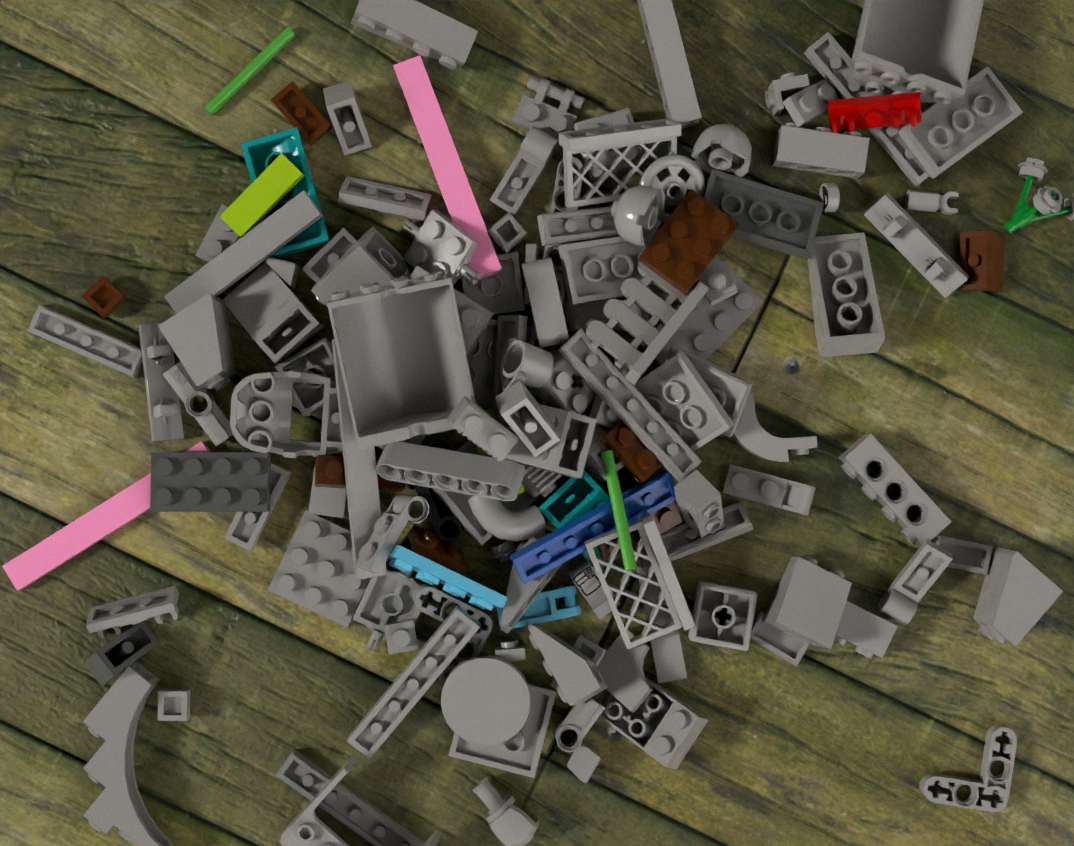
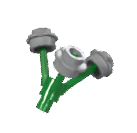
[1003,158,1074,234]

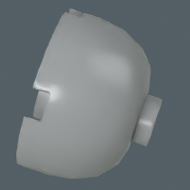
[692,124,752,177]
[611,185,665,247]

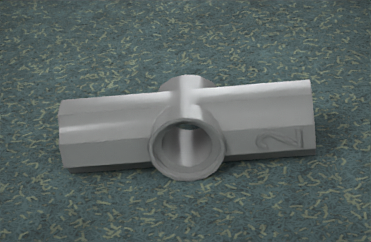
[163,362,233,446]

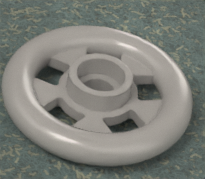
[639,155,705,224]

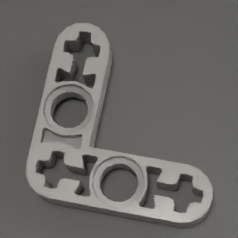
[413,584,493,687]
[919,724,1017,812]

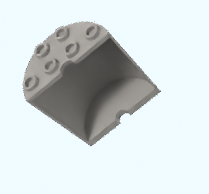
[850,0,984,105]
[327,272,476,450]

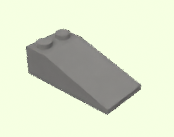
[808,232,885,358]

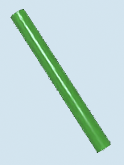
[204,27,296,116]
[601,450,637,571]

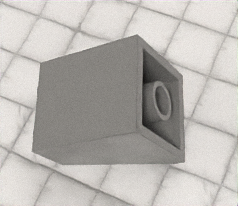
[311,226,414,306]
[158,293,236,391]
[973,547,1063,646]
[763,554,852,649]

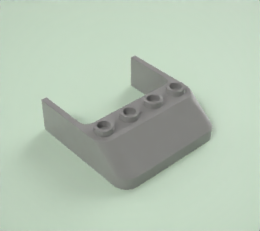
[280,755,441,846]

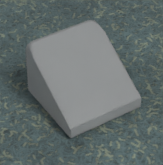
[266,257,301,289]
[567,742,601,784]

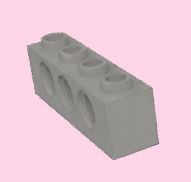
[838,434,952,545]

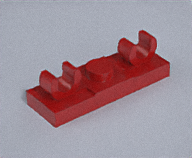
[828,92,922,133]

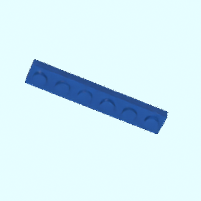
[510,470,676,584]

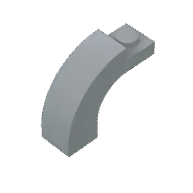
[731,393,818,462]

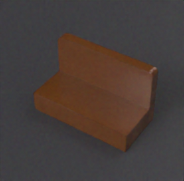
[959,230,1004,293]

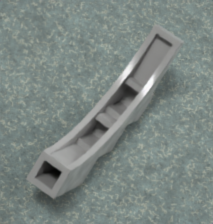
[83,661,175,846]

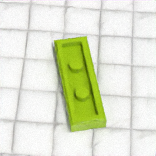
[219,153,305,237]

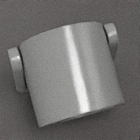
[497,338,554,391]

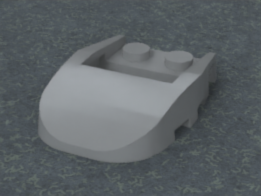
[230,371,343,458]

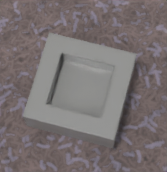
[384,619,418,655]
[495,640,526,661]
[158,689,190,721]

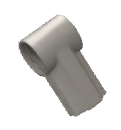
[555,697,605,752]

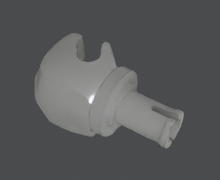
[472,777,539,846]

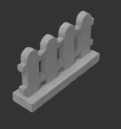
[586,262,709,385]

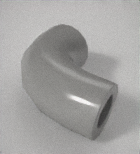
[467,496,546,541]

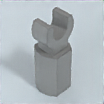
[904,190,959,215]

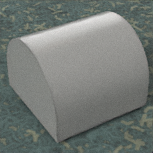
[487,212,529,254]

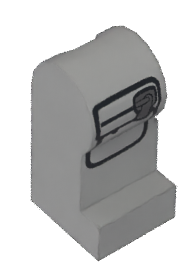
[568,559,621,620]

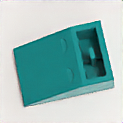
[538,470,610,568]

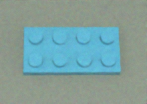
[388,545,508,611]

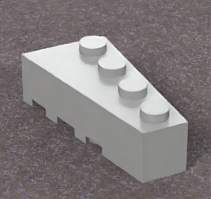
[350,0,478,69]

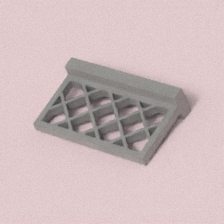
[559,118,681,208]
[584,512,696,650]

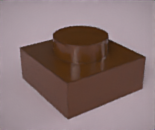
[82,276,127,318]

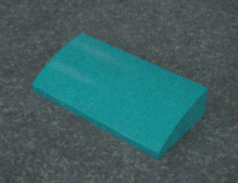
[241,127,330,259]

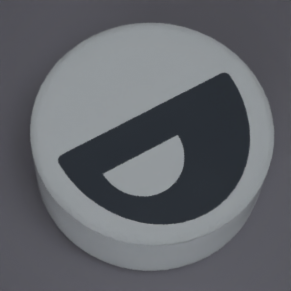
[819,183,840,213]

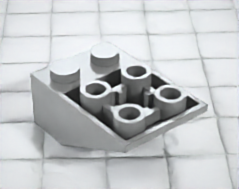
[223,261,325,364]
[487,404,597,479]
[599,676,708,769]

